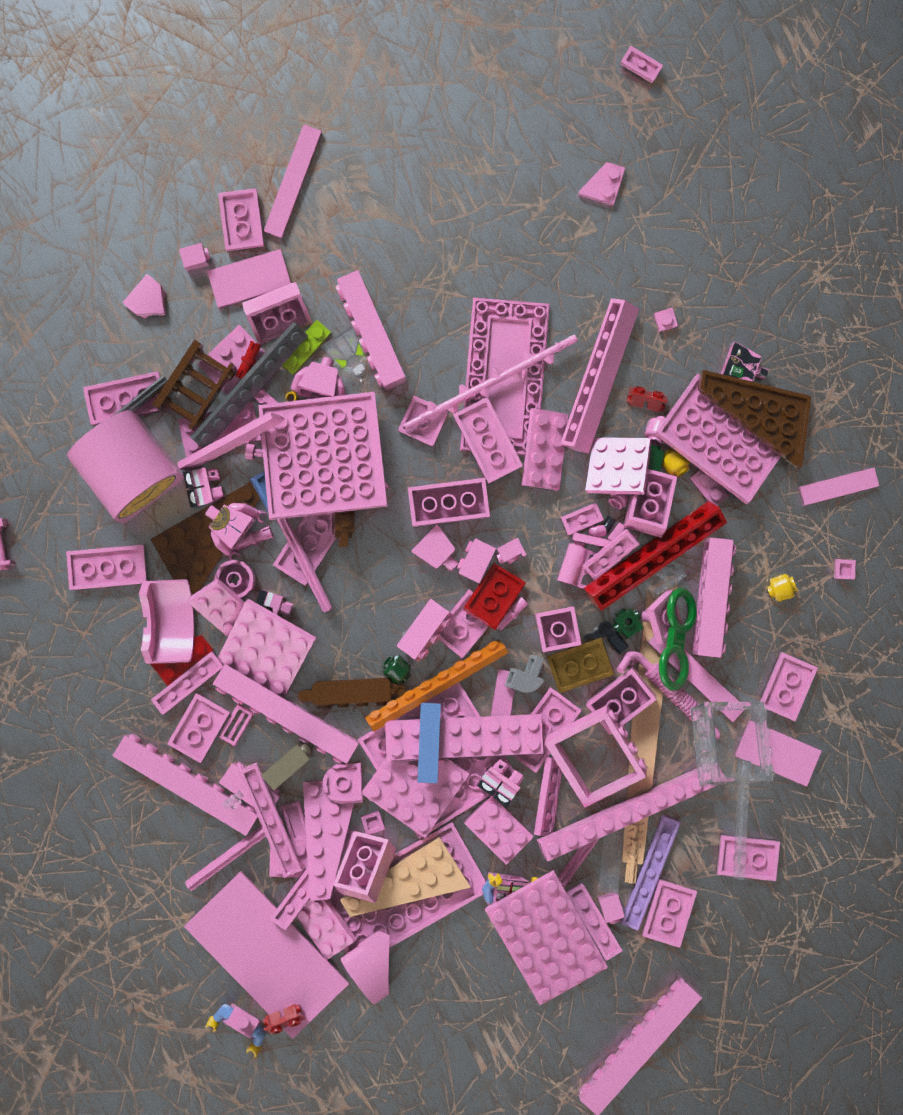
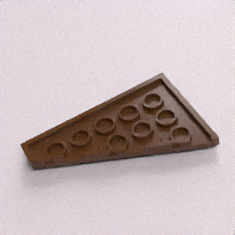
[698,370,811,469]
[150,482,261,595]

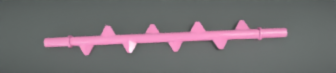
[403,335,578,431]

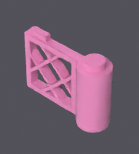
[557,541,622,589]

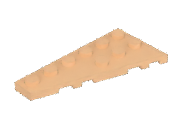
[340,836,471,917]

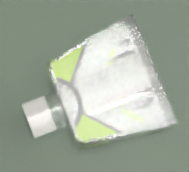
[321,326,366,376]

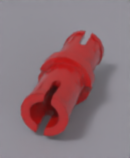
[235,341,262,379]

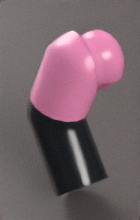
[588,516,616,538]

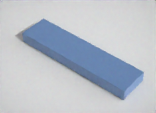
[417,703,441,783]

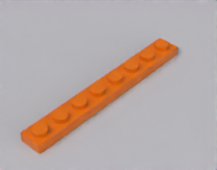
[365,639,508,732]

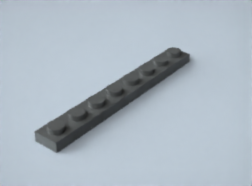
[190,322,308,449]

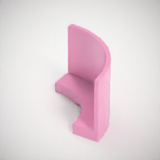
[139,579,194,664]

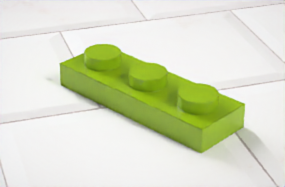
[282,320,332,376]

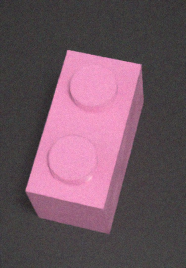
[457,538,496,584]

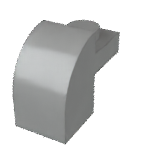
[504,655,544,693]

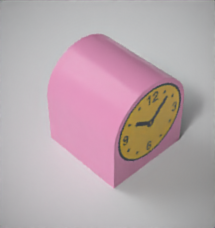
[67,410,184,524]

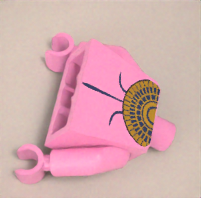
[205,503,267,560]

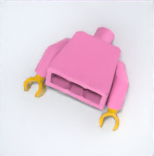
[285,357,345,401]

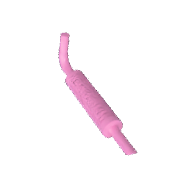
[617,651,720,739]

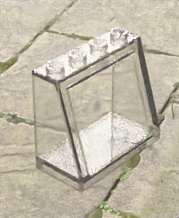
[691,702,775,787]

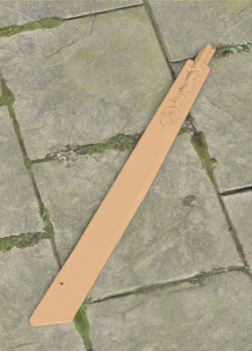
[622,575,678,884]

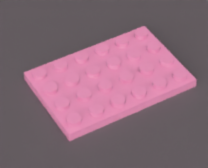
[654,374,781,504]
[485,870,608,1005]

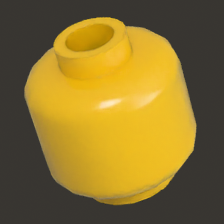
[662,448,690,478]
[767,574,798,602]

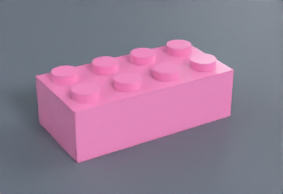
[408,478,490,527]

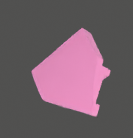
[123,274,166,319]

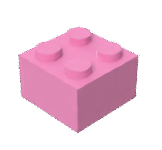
[535,606,581,652]

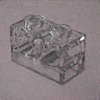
[642,559,687,600]

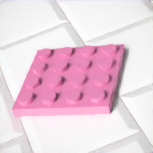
[217,599,316,698]
[362,758,470,838]

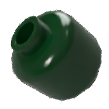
[382,655,411,684]

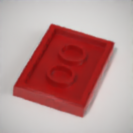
[463,562,526,631]

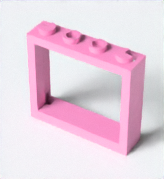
[545,705,648,808]

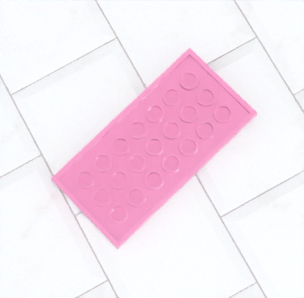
[329,821,486,953]

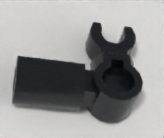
[584,620,629,654]

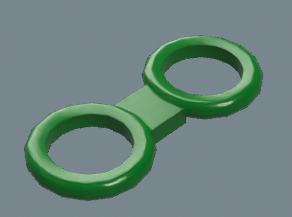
[659,588,697,691]

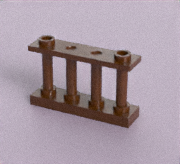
[152,339,236,432]

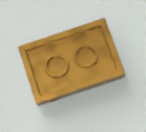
[547,638,615,693]

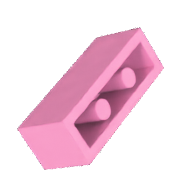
[397,599,453,662]
[219,762,282,807]

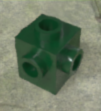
[613,608,644,639]

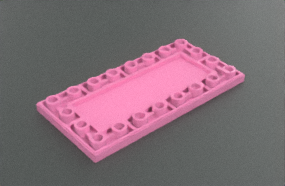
[460,297,550,456]
[184,871,349,1039]

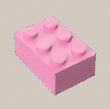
[624,469,677,537]
[586,666,657,735]
[464,795,534,865]
[333,831,397,903]

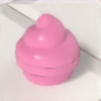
[609,494,628,510]

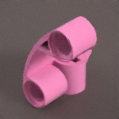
[341,931,390,1005]

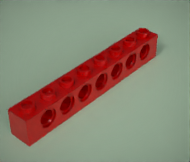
[583,501,727,611]

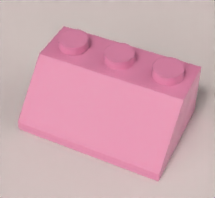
[242,282,313,345]

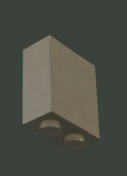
[261,741,313,790]

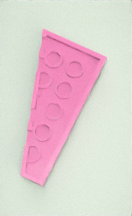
[303,780,354,901]

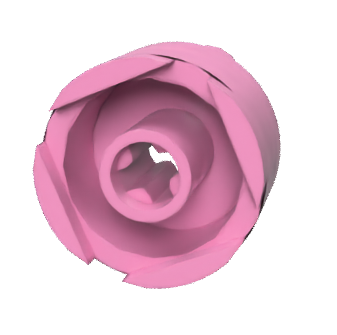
[214,560,256,599]

